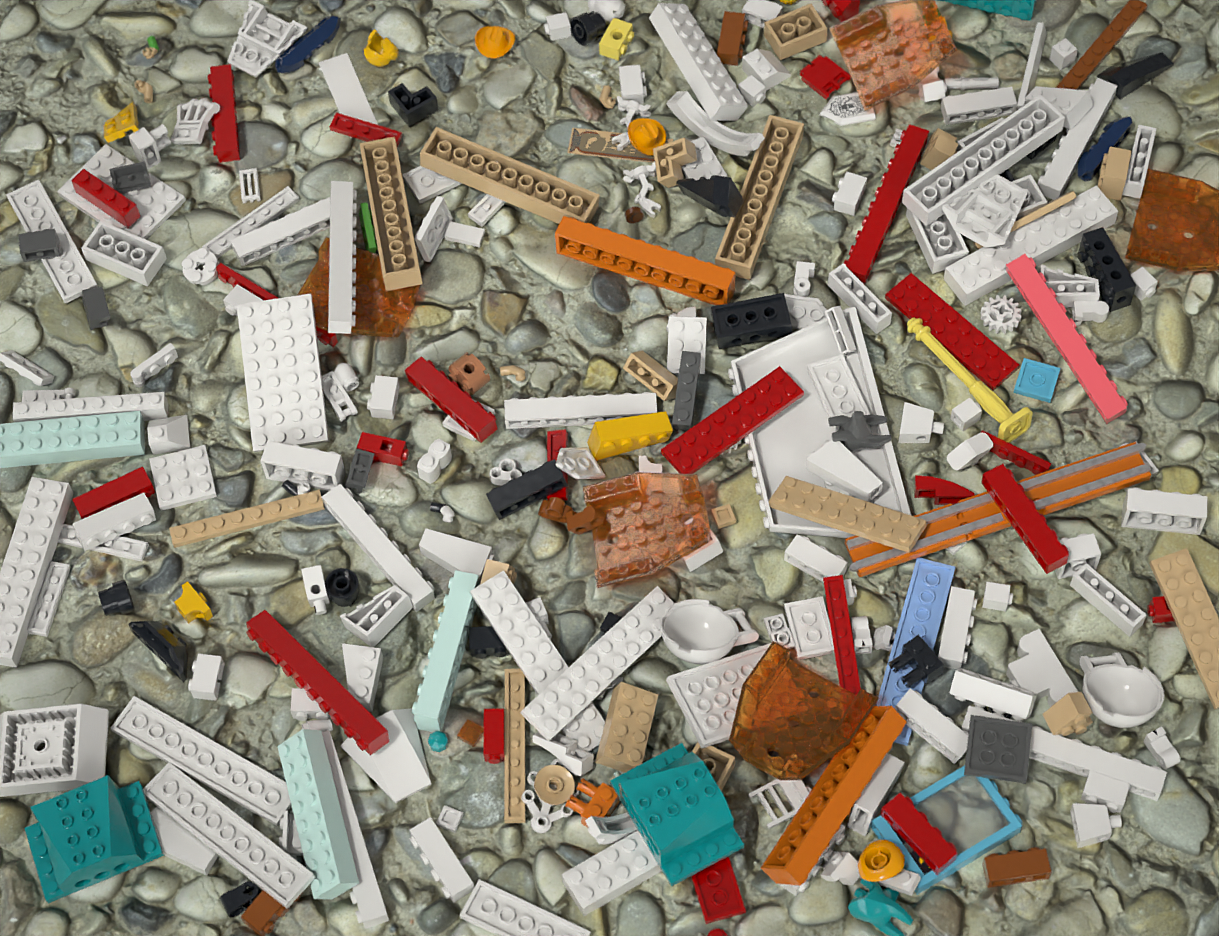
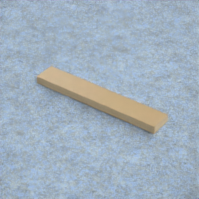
[973,191,1077,249]

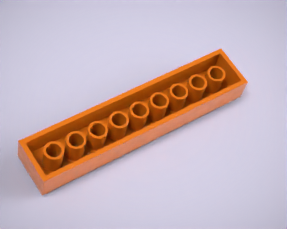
[555,216,735,306]
[761,706,907,886]

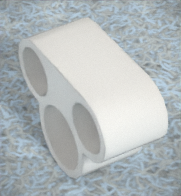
[490,458,522,486]

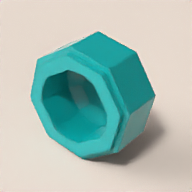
[428,731,448,752]

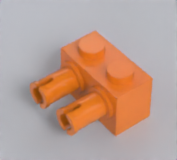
[565,778,620,827]

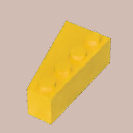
[587,411,673,461]

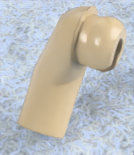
[135,80,153,103]
[599,85,616,109]
[500,365,526,381]

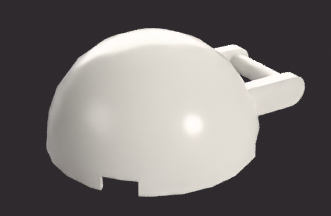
[660,599,759,665]
[1080,652,1164,728]

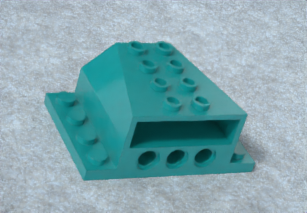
[610,743,744,887]
[24,775,164,903]

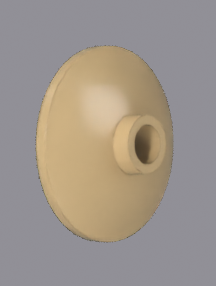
[534,765,575,805]

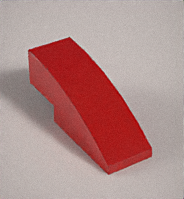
[914,475,975,505]

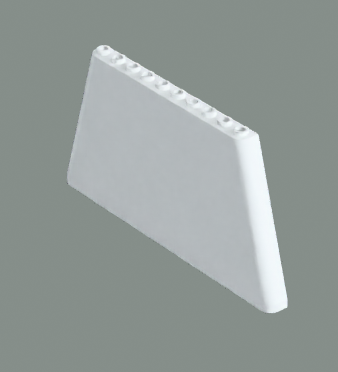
[728,307,911,538]

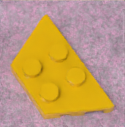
[103,102,139,143]

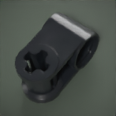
[220,881,261,918]

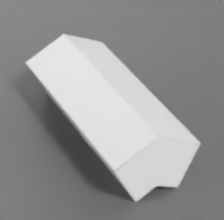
[825,306,856,355]

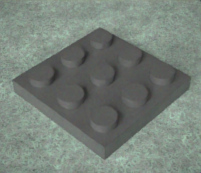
[964,715,1032,784]

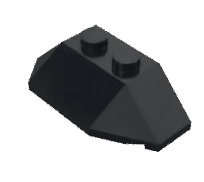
[128,621,188,683]

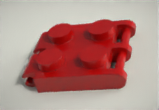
[799,55,851,99]

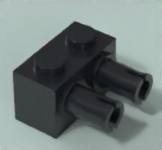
[888,634,944,688]

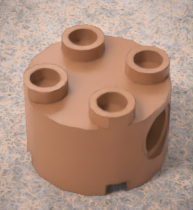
[448,352,490,395]

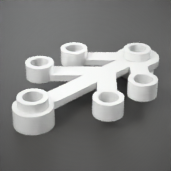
[521,759,579,833]

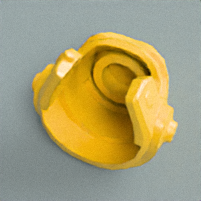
[364,30,399,67]

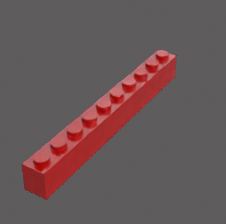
[844,124,929,285]
[246,610,389,756]

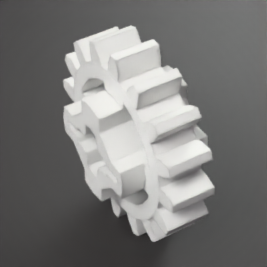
[980,295,1022,334]

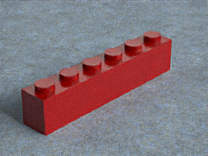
[208,64,240,163]
[404,357,498,443]
[981,464,1069,574]

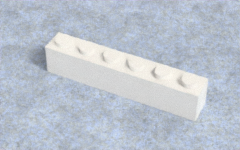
[231,197,330,266]

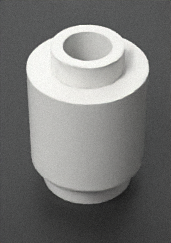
[334,363,359,391]

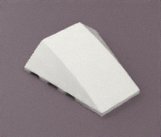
[227,0,308,78]
[942,174,1028,248]
[341,708,432,804]

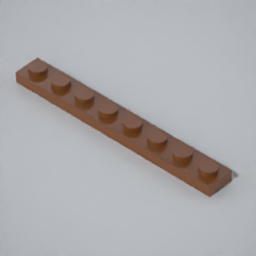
[1056,0,1148,90]

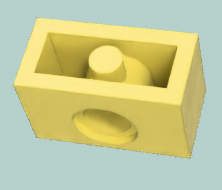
[599,18,634,61]

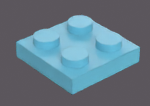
[1013,358,1061,403]

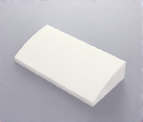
[151,806,219,876]

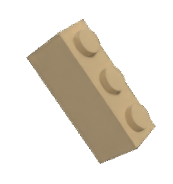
[623,350,678,401]

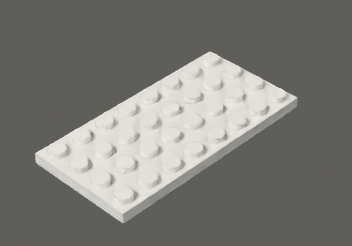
[237,294,329,452]

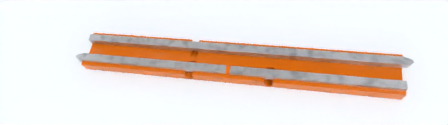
[845,442,1151,578]

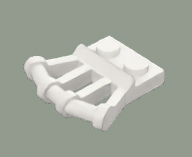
[170,98,220,144]

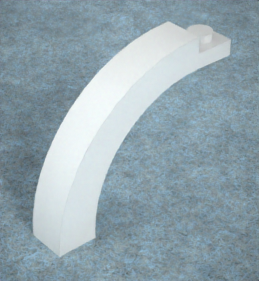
[666,91,765,156]
[585,813,637,844]

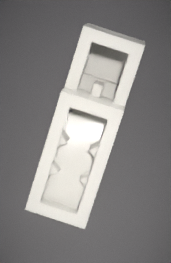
[533,732,594,776]

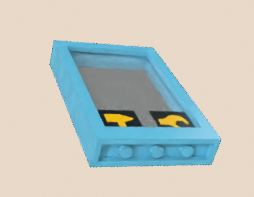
[871,766,1022,895]

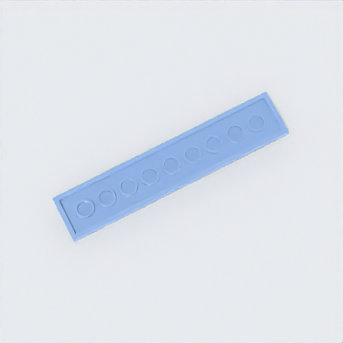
[876,557,955,746]

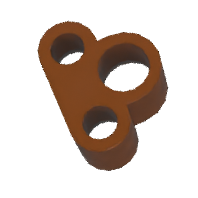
[538,497,573,523]

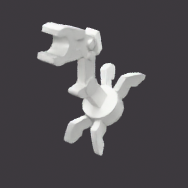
[612,96,651,151]
[623,162,661,218]

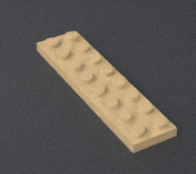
[768,476,927,553]
[1149,548,1219,709]

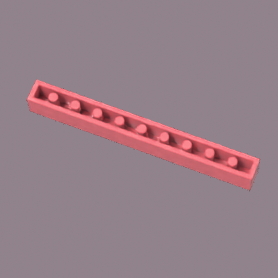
[1006,254,1128,424]

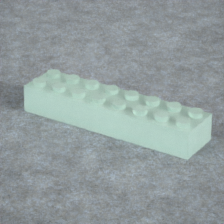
[0,411,145,468]
[412,570,480,732]
[277,729,359,899]

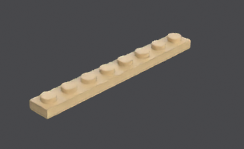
[169,490,325,548]
[504,669,525,823]

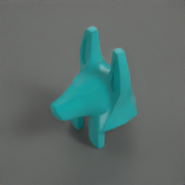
[848,879,914,936]

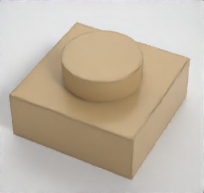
[711,504,736,529]

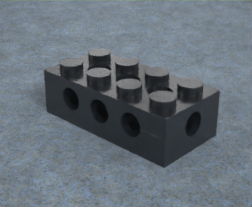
[1077,227,1136,312]
[711,293,792,349]

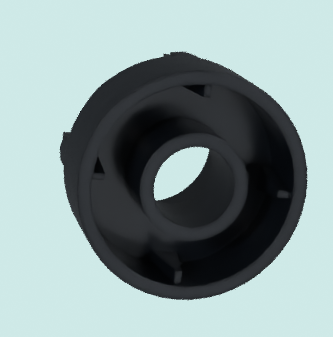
[570,11,606,46]
[325,568,360,607]
[98,579,135,616]

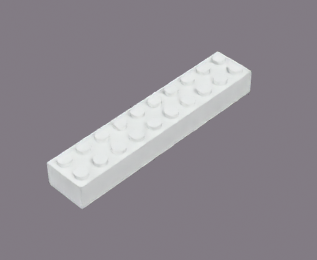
[902,95,1065,226]
[944,185,1118,306]
[0,477,74,668]

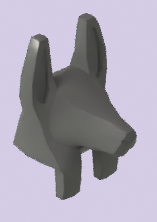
[828,411,892,452]

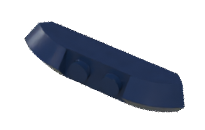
[275,16,341,73]
[1077,116,1132,181]

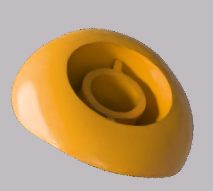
[475,26,515,58]
[628,118,666,155]
[858,840,904,882]

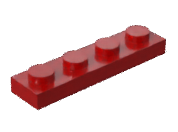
[329,112,402,147]
[547,429,568,501]
[980,430,1052,475]

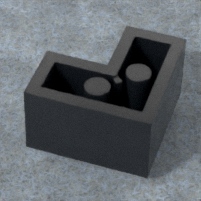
[388,83,438,127]

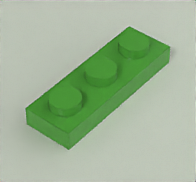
[358,203,378,258]

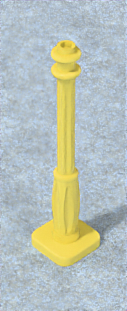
[907,318,1033,443]

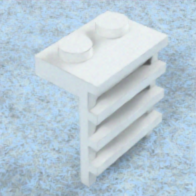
[748,764,811,829]

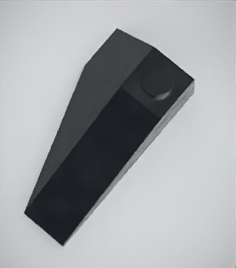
[676,175,744,218]

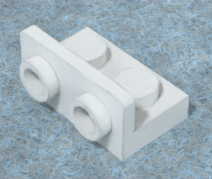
[279,811,303,856]

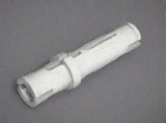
[944,76,999,91]

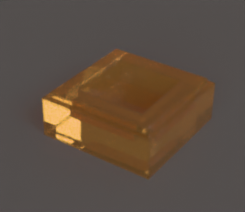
[457,719,484,747]

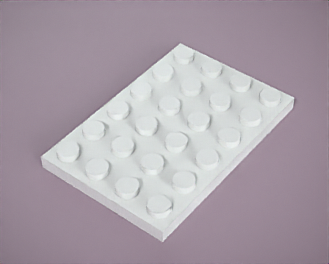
[57,144,186,240]
[666,643,808,748]

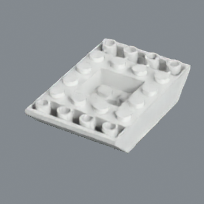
[0,704,109,797]

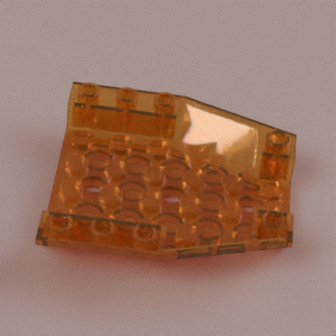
[829,0,957,111]
[1125,168,1219,272]
[297,237,421,338]
[583,472,711,588]
[729,641,879,781]

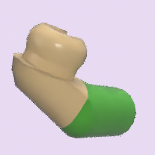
[142,36,159,59]

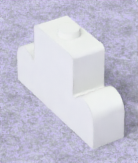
[1006,629,1078,707]

